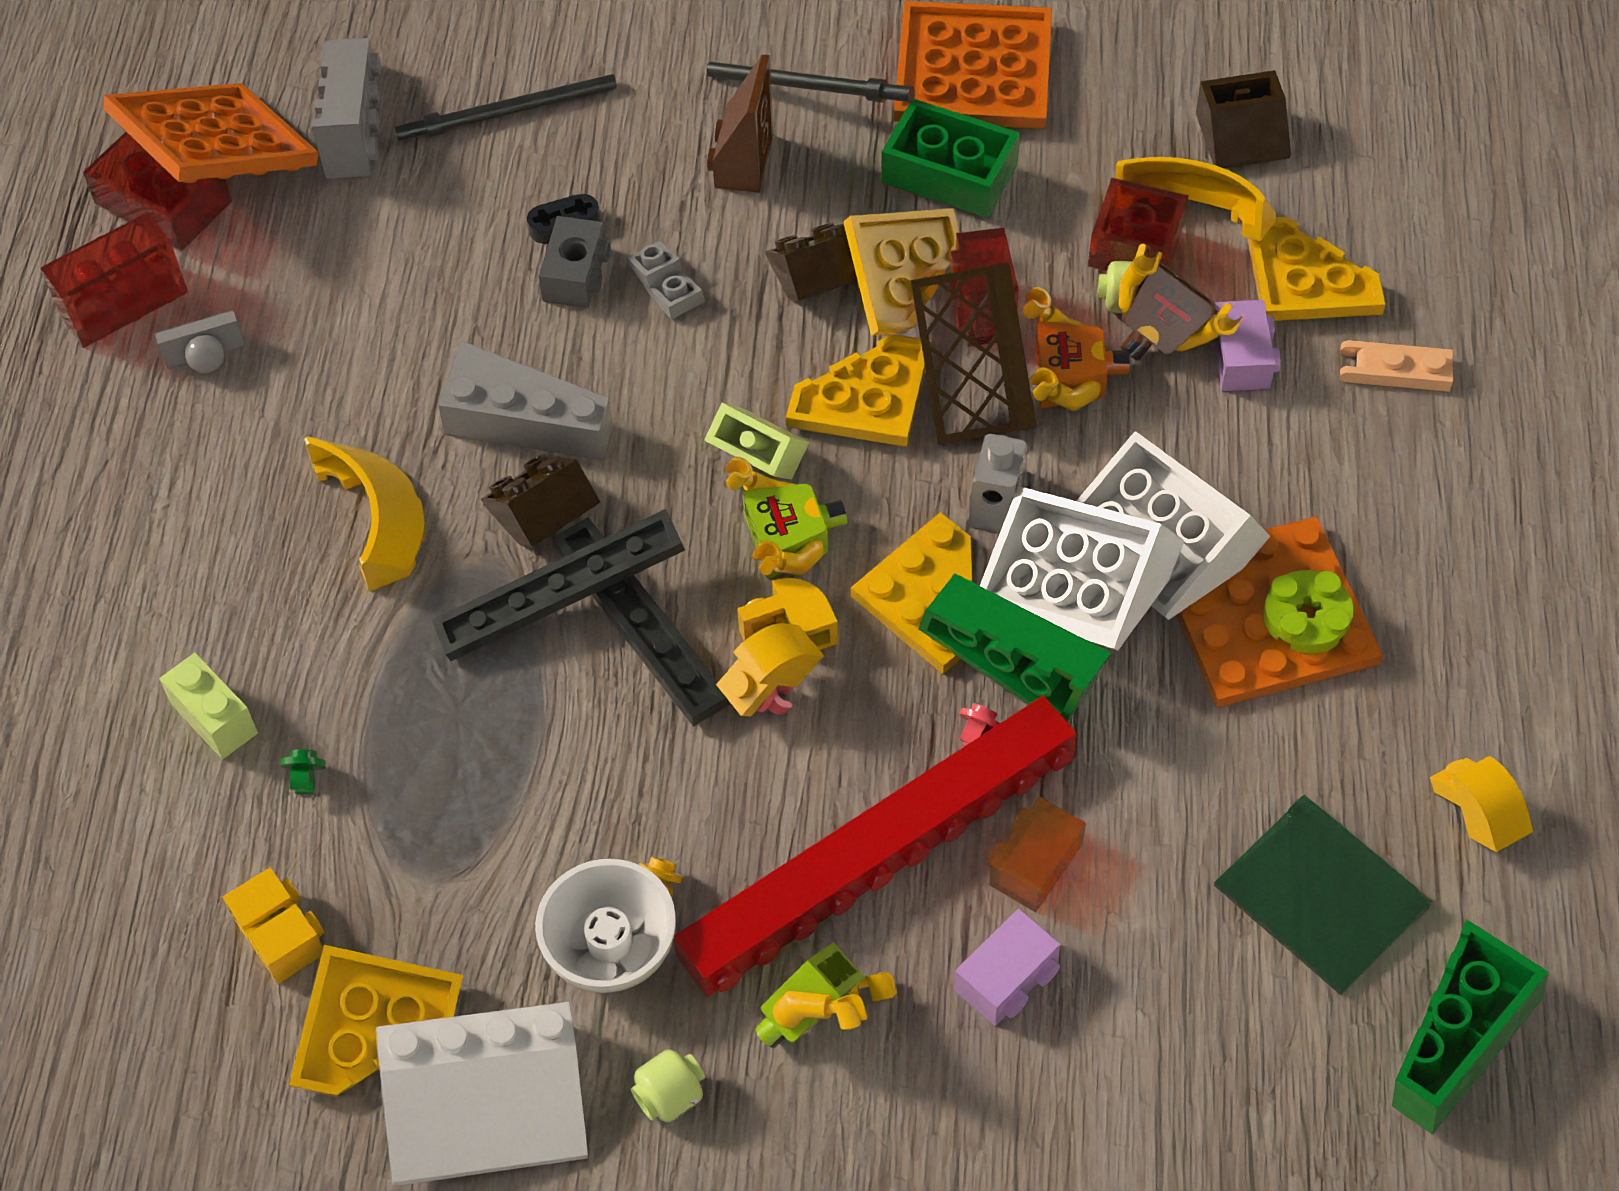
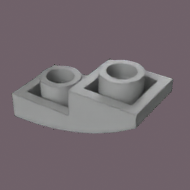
[627,240,705,320]

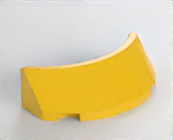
[1114,157,1276,241]
[304,436,426,591]

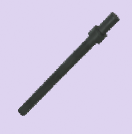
[707,62,915,103]
[394,74,617,141]

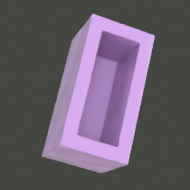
[1213,300,1280,391]
[953,909,1061,1026]

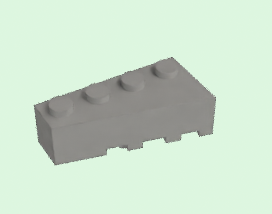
[312,38,381,179]
[438,341,613,460]

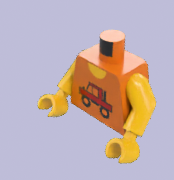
[1023,287,1130,411]

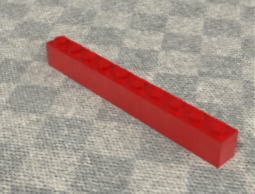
[673,695,1077,997]

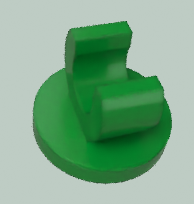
[280,749,326,794]

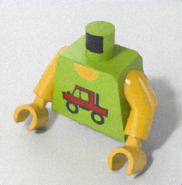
[724,457,847,579]
[755,942,897,1048]

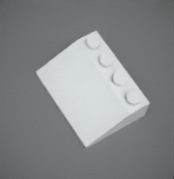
[1076,431,1270,620]
[980,486,1184,651]
[376,1002,588,1186]

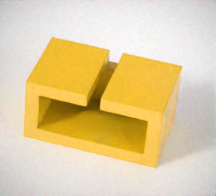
[222,867,325,985]

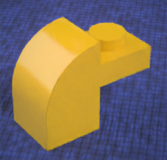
[737,578,838,650]
[716,623,824,717]
[1430,756,1534,852]

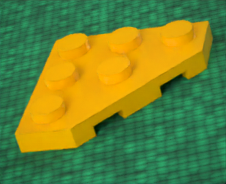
[843,208,963,336]
[1247,216,1386,321]
[786,334,931,447]
[851,512,972,674]
[289,945,463,1097]

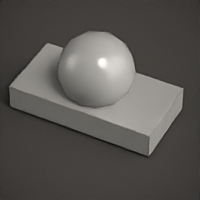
[155,310,245,373]

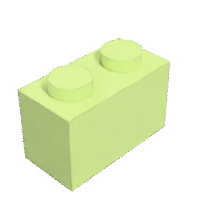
[704,403,809,480]
[159,652,258,760]

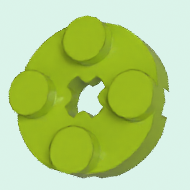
[1263,570,1354,654]

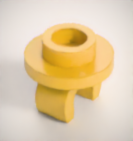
[639,856,683,898]

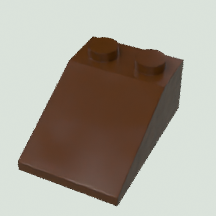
[707,54,774,193]

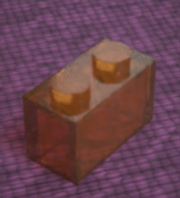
[987,796,1086,913]

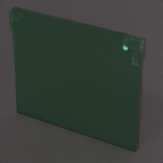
[1214,795,1433,995]

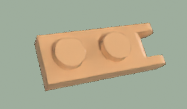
[1340,340,1453,392]

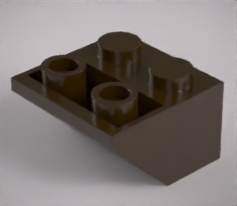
[1196,70,1291,168]
[765,223,858,301]
[481,454,601,547]

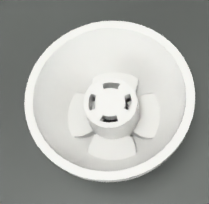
[535,859,676,993]

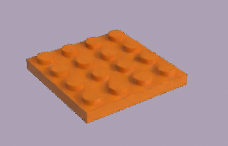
[894,1,1052,129]
[103,83,319,183]
[1176,516,1383,708]

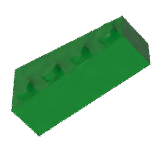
[918,573,1111,722]
[1392,919,1549,1134]

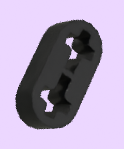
[527,194,600,244]

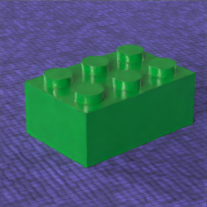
[881,99,1020,218]

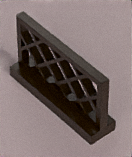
[910,262,1037,444]

